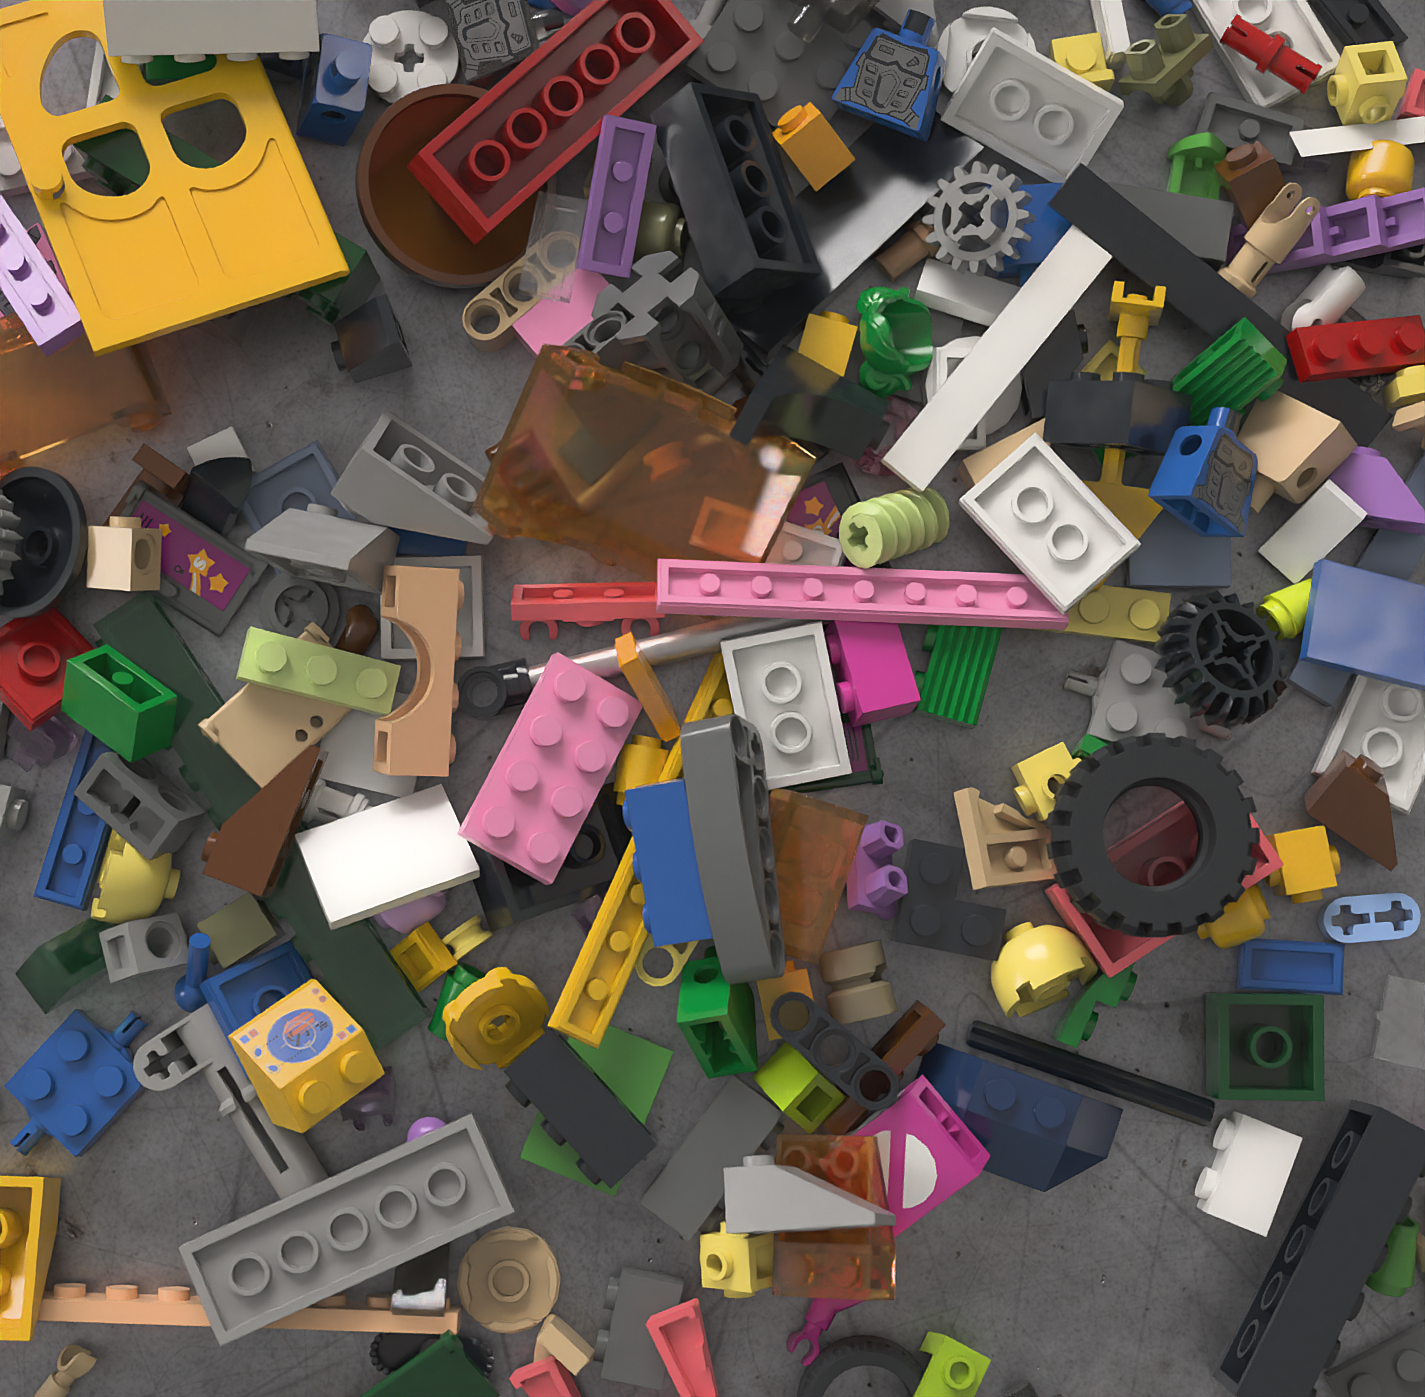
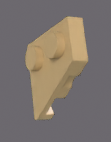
[953,787,1058,890]

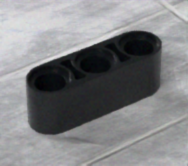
[770,991,900,1111]

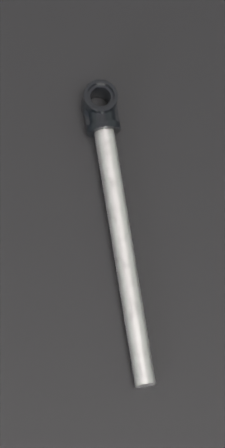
[457,616,832,721]

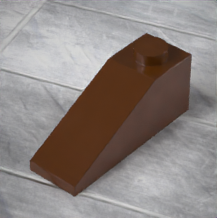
[201,745,329,897]

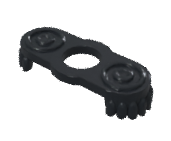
[369,1332,495,1378]

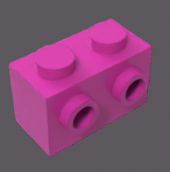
[824,620,921,727]

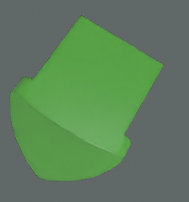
[1167,132,1228,200]

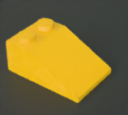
[0,1176,61,1341]

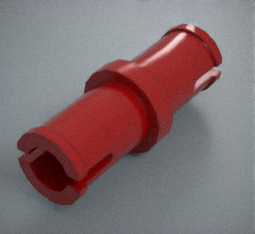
[1219,14,1323,95]

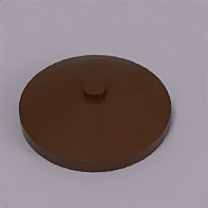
[355,84,557,288]

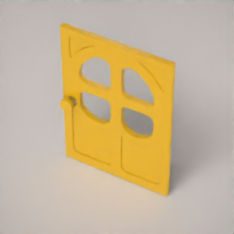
[0,0,350,357]

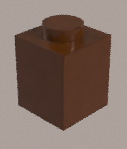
[1213,141,1296,231]

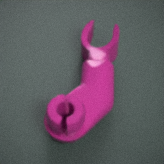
[786,1267,881,1366]

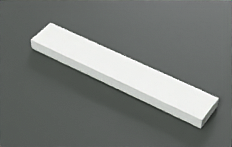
[881,225,1112,494]

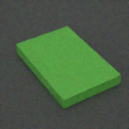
[520,1024,674,1197]

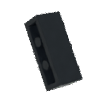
[503,1028,658,1189]

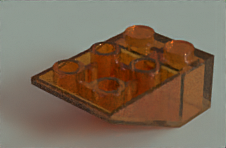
[772,1134,896,1301]

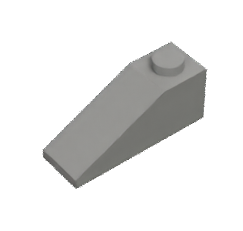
[724,1155,896,1235]

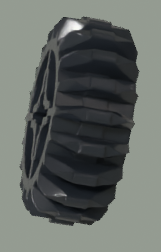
[1153,590,1291,729]

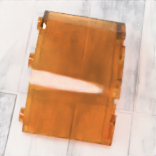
[472,343,817,620]

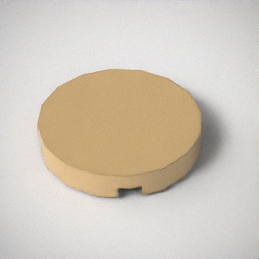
[457,1226,562,1334]

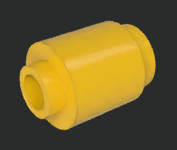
[613,735,670,805]

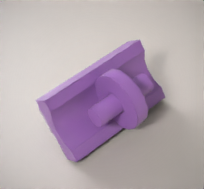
[831,819,908,921]

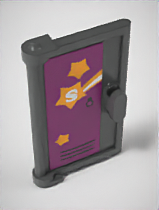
[120,480,270,638]

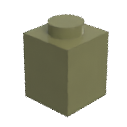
[197,892,286,969]

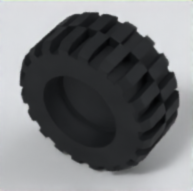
[1046,733,1260,937]

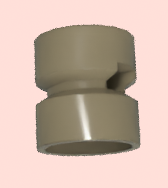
[817,940,898,1025]

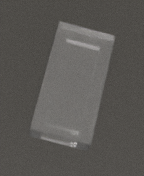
[519,191,588,303]

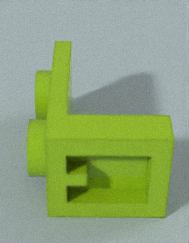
[914,1331,991,1397]

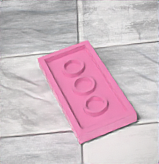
[457,652,643,885]

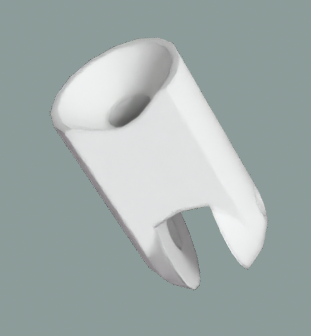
[1280,264,1366,332]

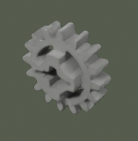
[923,161,1036,276]

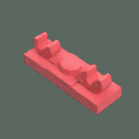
[511,582,665,640]

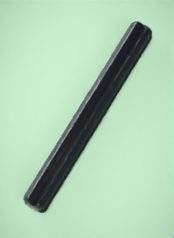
[967,1020,1215,1127]

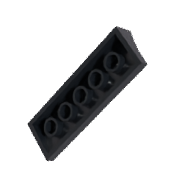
[725,110,984,364]

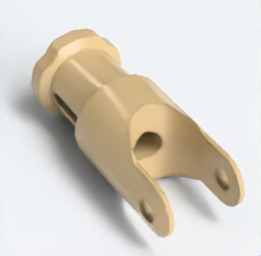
[1217,183,1320,298]

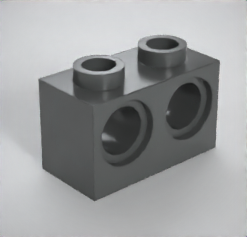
[73,751,206,861]

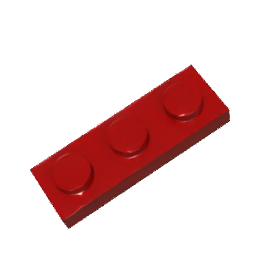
[1285,315,1425,383]

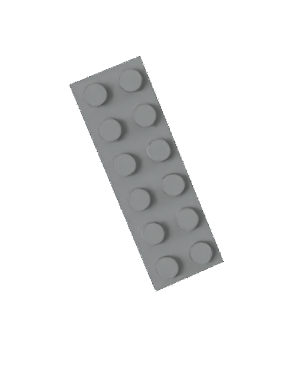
[178,1113,516,1346]

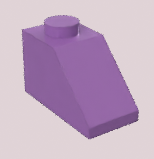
[1328,446,1425,536]

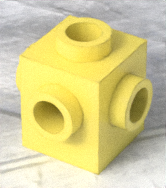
[1327,41,1408,126]
[1011,742,1081,822]
[700,1220,784,1298]

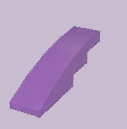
[1227,187,1425,274]

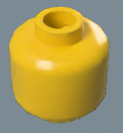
[1345,139,1415,201]
[1197,883,1272,950]

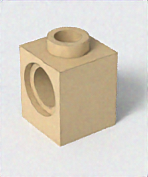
[86,516,162,591]

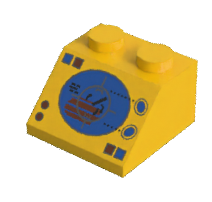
[228,979,385,1134]

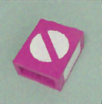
[819,1074,991,1243]

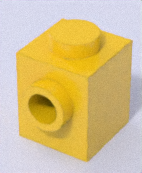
[1263,825,1341,904]

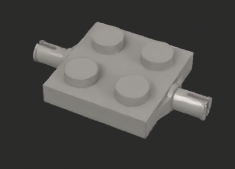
[1063,640,1234,744]

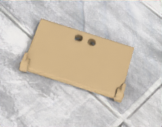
[197,622,353,789]

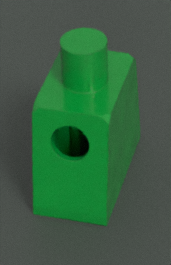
[677,945,758,1079]

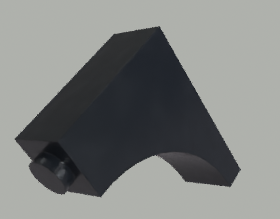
[729,344,891,462]

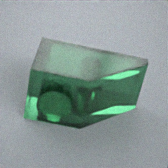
[15,917,120,1015]

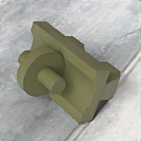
[1118,14,1214,106]

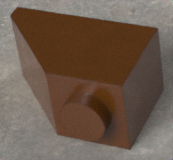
[1304,750,1398,871]

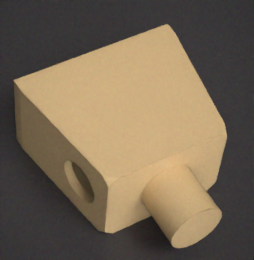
[1236,390,1357,514]

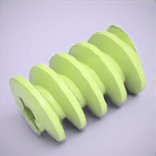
[839,486,950,569]

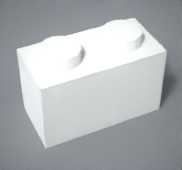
[1195,1111,1303,1237]

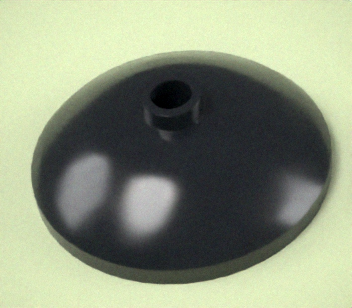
[0,467,88,619]

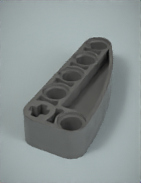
[680,714,786,985]

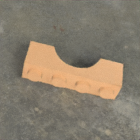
[373,565,464,777]

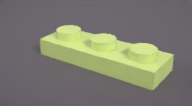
[236,627,401,716]

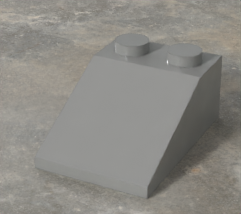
[330,409,511,545]
[245,504,400,595]

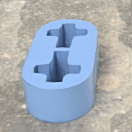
[1317,893,1421,943]

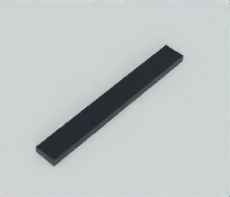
[1046,163,1394,447]

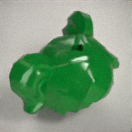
[856,286,934,399]

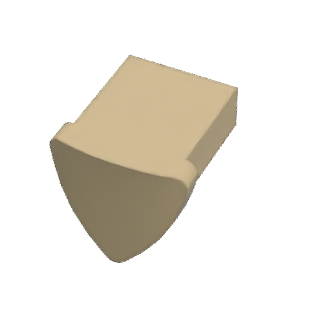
[534,1312,595,1375]

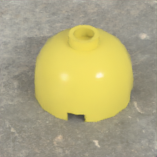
[91,829,180,924]
[991,922,1097,1018]

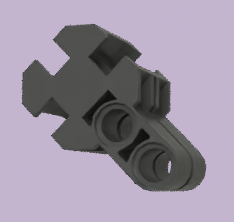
[545,250,743,446]

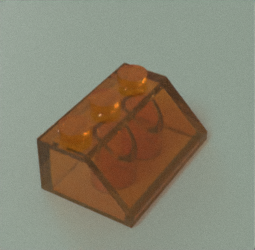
[769,788,869,966]

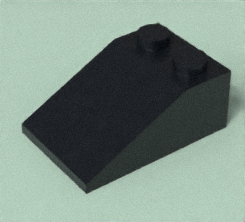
[467,782,632,932]

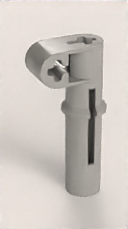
[133,1004,330,1199]

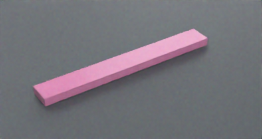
[656,559,1069,630]

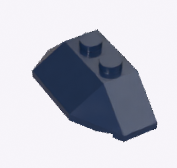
[914,1043,1123,1192]

